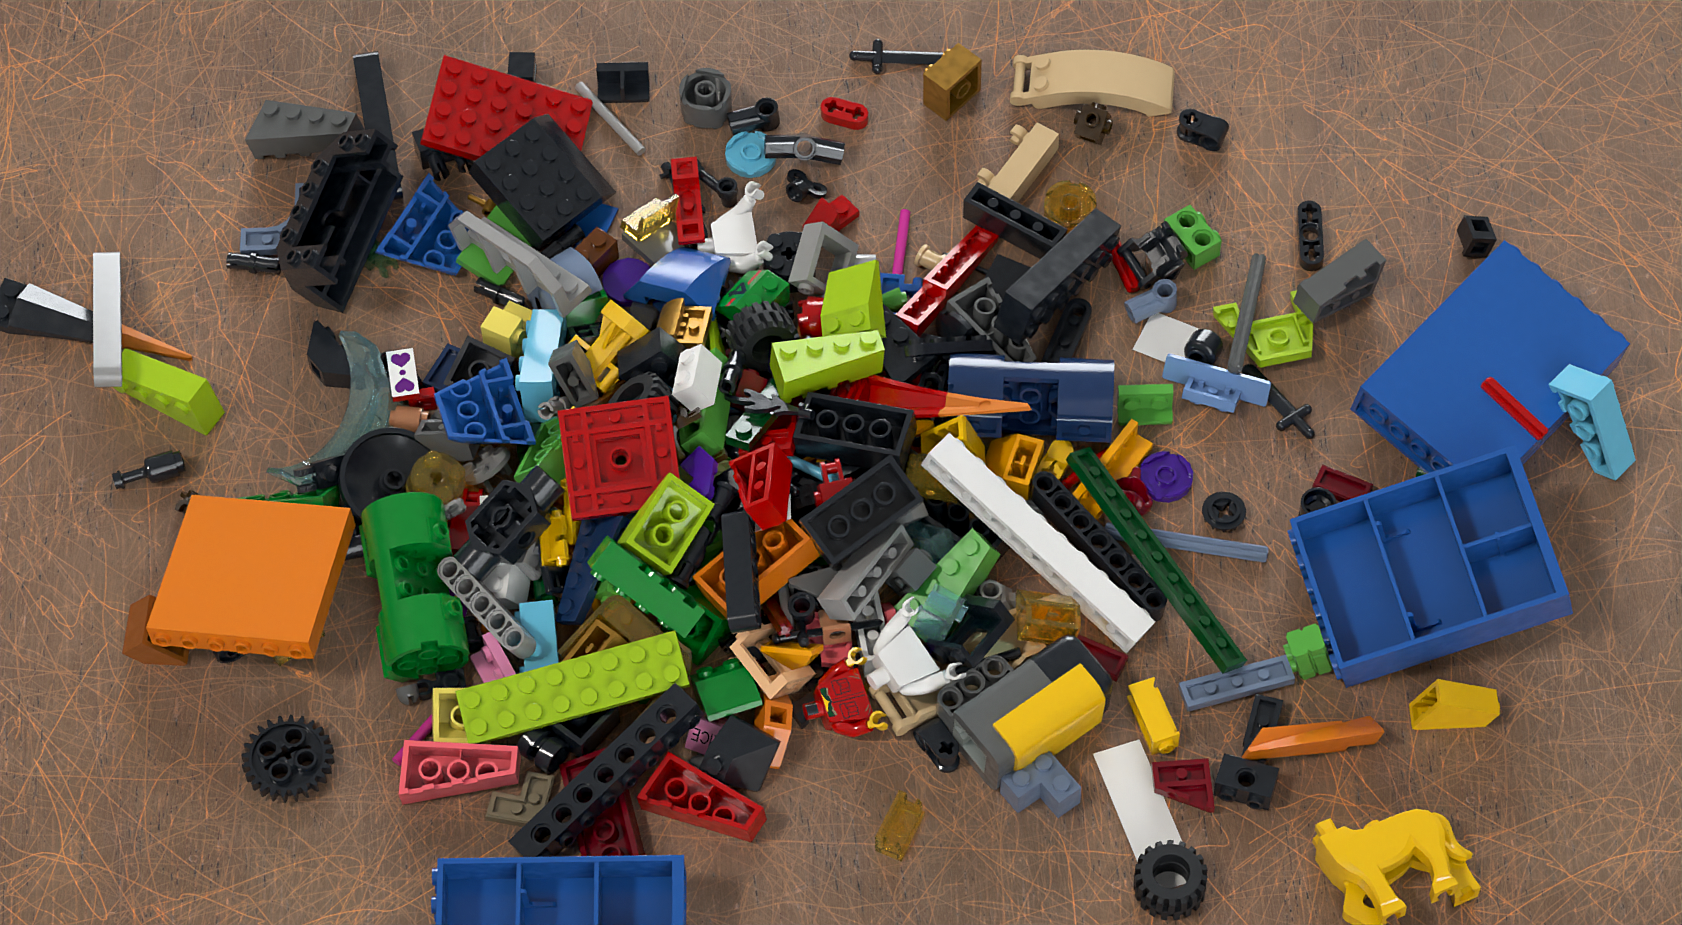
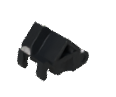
[1116,221,1189,290]

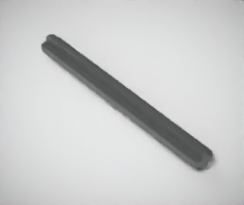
[1227,253,1266,374]

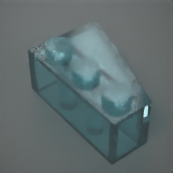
[912,583,969,641]

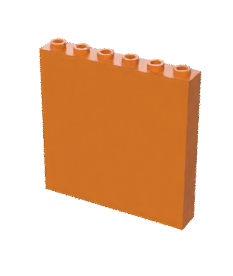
[146,495,355,659]

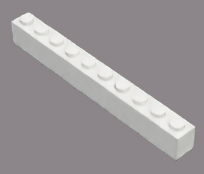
[921,433,1155,654]

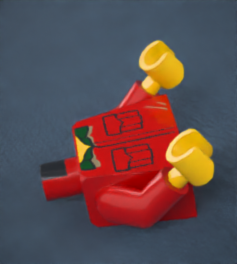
[802,647,888,738]

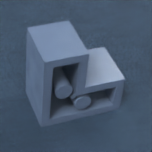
[1000,751,1082,818]

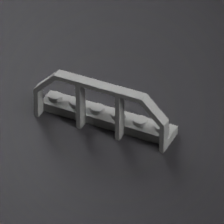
[448,211,592,318]

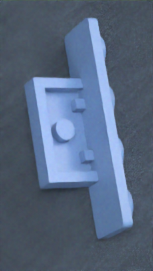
[1162,353,1271,413]

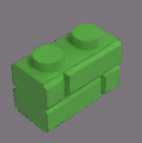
[1283,623,1333,680]

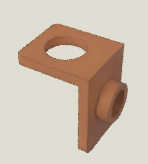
[818,610,852,646]

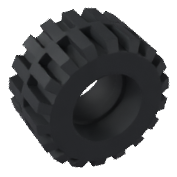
[725,301,800,374]
[608,372,679,420]
[1133,840,1208,921]

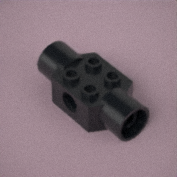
[454,465,565,582]

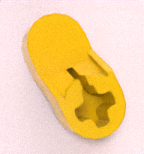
[1036,440,1074,481]

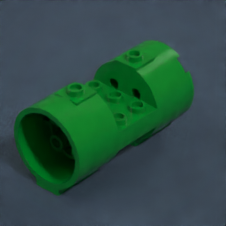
[359,492,470,683]

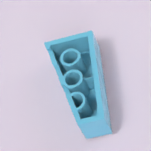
[515,309,567,422]
[1548,364,1636,481]

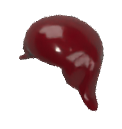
[1115,466,1153,516]

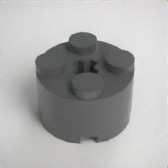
[679,68,732,129]

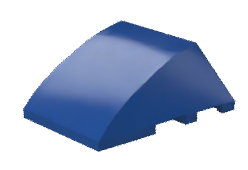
[375,173,469,276]
[623,247,731,321]
[434,357,536,445]

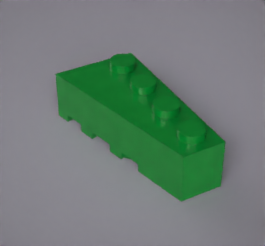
[587,535,705,638]

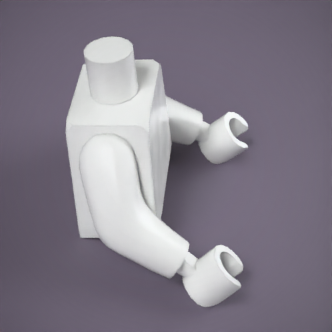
[697,181,773,274]
[867,597,966,696]

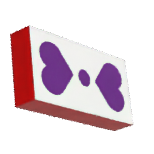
[386,348,420,402]

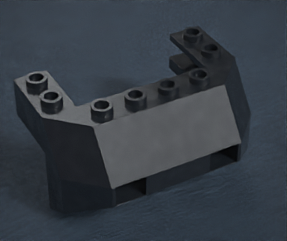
[276,129,404,313]

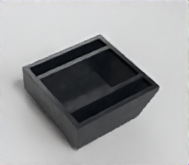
[469,114,616,252]

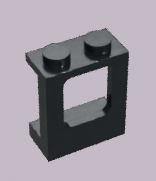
[926,594,1015,668]

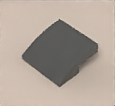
[622,212,697,266]

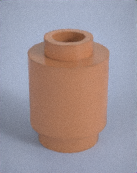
[389,405,431,432]

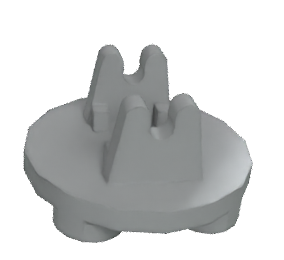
[459,445,513,493]

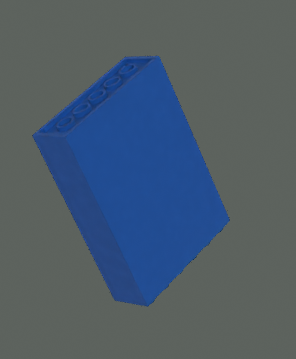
[1350,240,1630,474]
[1287,445,1573,688]
[431,855,687,925]

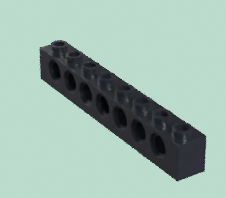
[508,683,704,857]

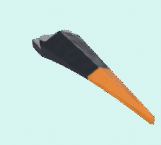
[0,278,192,361]

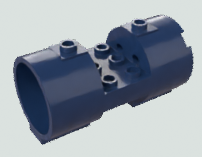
[947,353,1114,442]

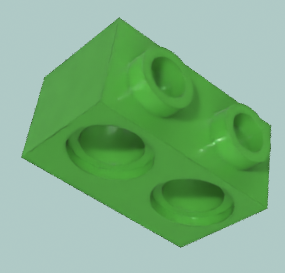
[1164,205,1222,270]

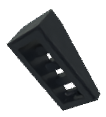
[540,565,569,598]

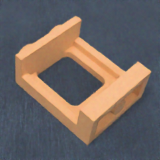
[730,623,816,700]

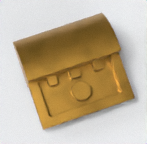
[657,298,713,349]

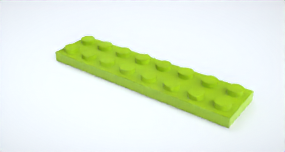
[455,630,690,744]

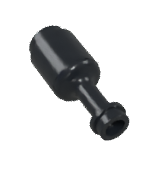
[112,450,186,489]

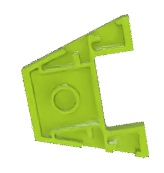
[1213,290,1313,368]

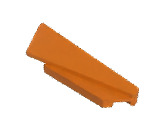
[1242,716,1384,760]

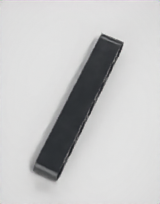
[353,51,403,200]
[1030,471,1167,622]

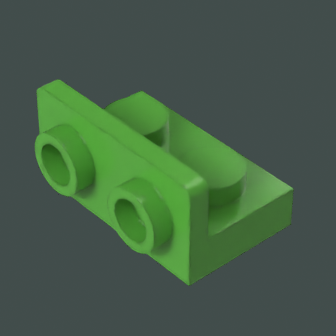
[1117,384,1173,425]

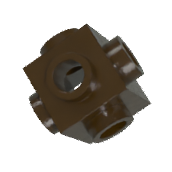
[1074,102,1113,145]

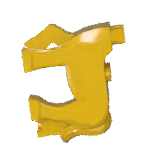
[1312,809,1481,925]

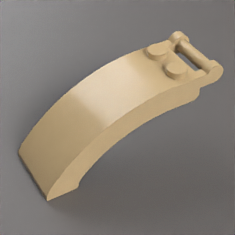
[1010,50,1175,117]
[868,607,1046,736]

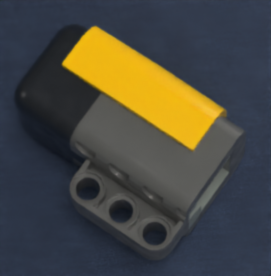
[936,635,1113,790]

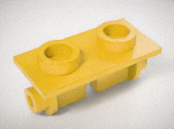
[539,510,570,567]

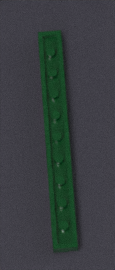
[1066,447,1247,674]

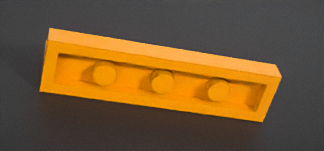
[1072,419,1153,520]

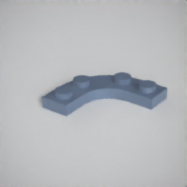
[240,183,304,256]

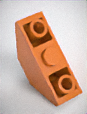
[754,685,793,769]

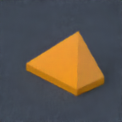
[761,640,824,670]

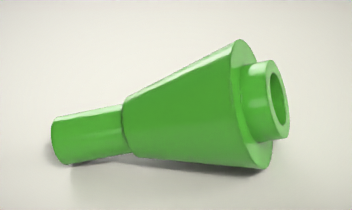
[882,287,907,313]

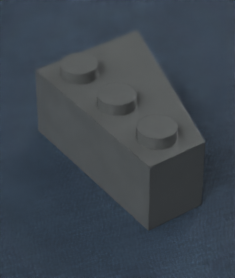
[1293,239,1386,323]

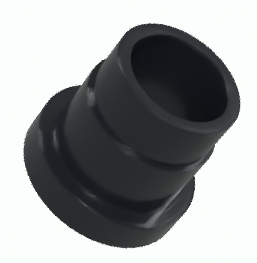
[788,592,816,625]

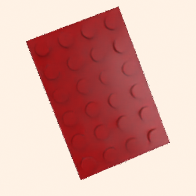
[420,55,593,161]

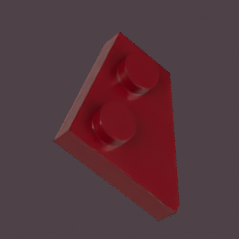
[1151,758,1215,813]

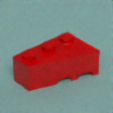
[728,442,793,531]

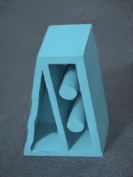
[514,600,559,673]

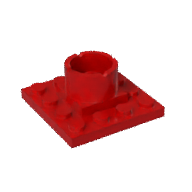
[558,396,680,521]

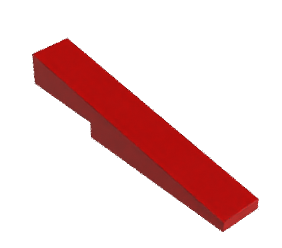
[895,225,999,337]

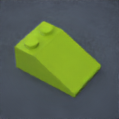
[821,260,886,338]
[617,473,715,575]

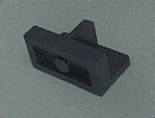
[596,62,650,103]

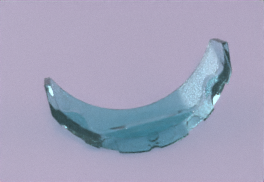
[266,331,391,486]

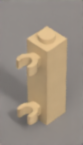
[977,123,1059,203]

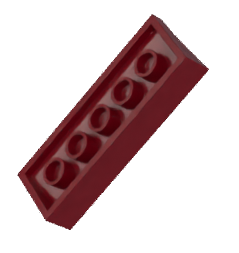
[559,747,645,856]

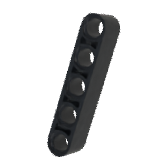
[721,510,761,634]

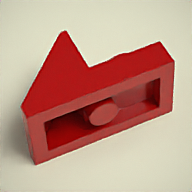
[802,194,859,232]

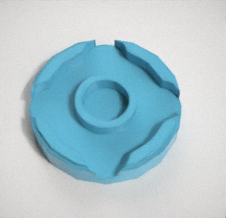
[725,131,777,178]

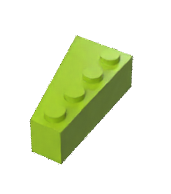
[770,330,885,403]

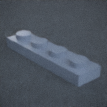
[1178,655,1295,712]

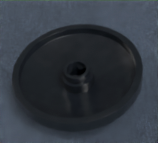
[338,427,449,523]

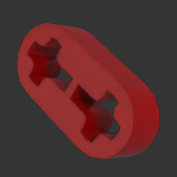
[820,97,868,130]

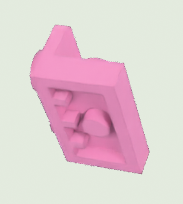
[470,632,516,683]

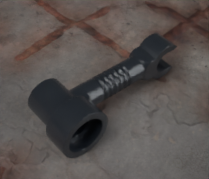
[697,159,738,208]

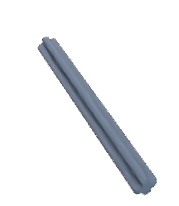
[1105,522,1268,562]

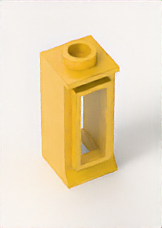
[1127,677,1180,755]

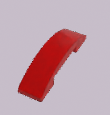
[671,156,705,245]

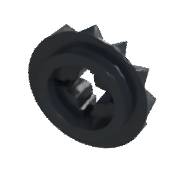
[1202,491,1246,532]

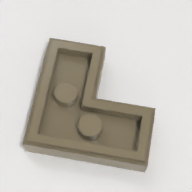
[485,771,555,827]

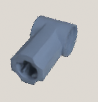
[1124,279,1177,324]

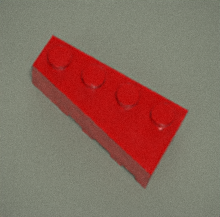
[636,751,767,842]

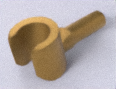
[467,193,496,218]

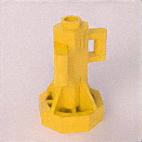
[569,300,651,393]

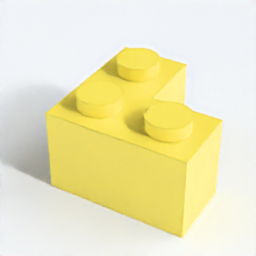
[481,301,532,360]

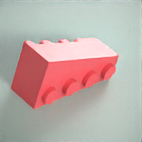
[398,740,521,805]

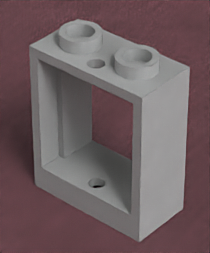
[788,222,859,298]

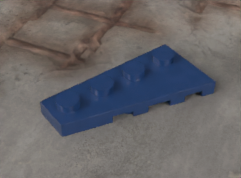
[555,516,630,625]

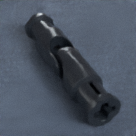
[666,480,739,590]

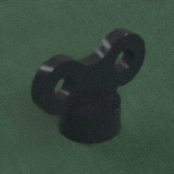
[786,169,827,202]

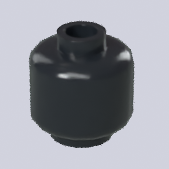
[1184,329,1223,365]

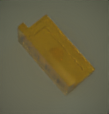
[620,194,679,242]

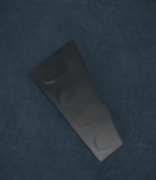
[881,304,938,384]

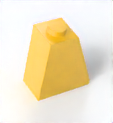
[921,415,986,465]
[1409,679,1500,730]

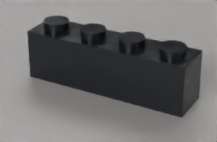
[963,182,1068,259]

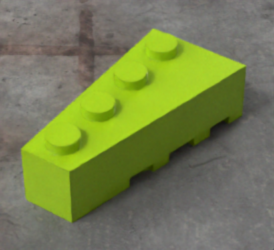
[114,348,225,436]

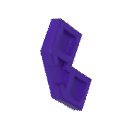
[680,446,718,500]

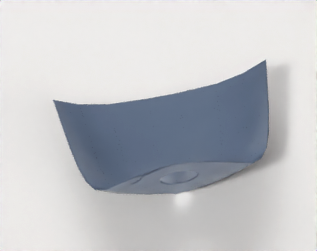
[526,247,603,309]

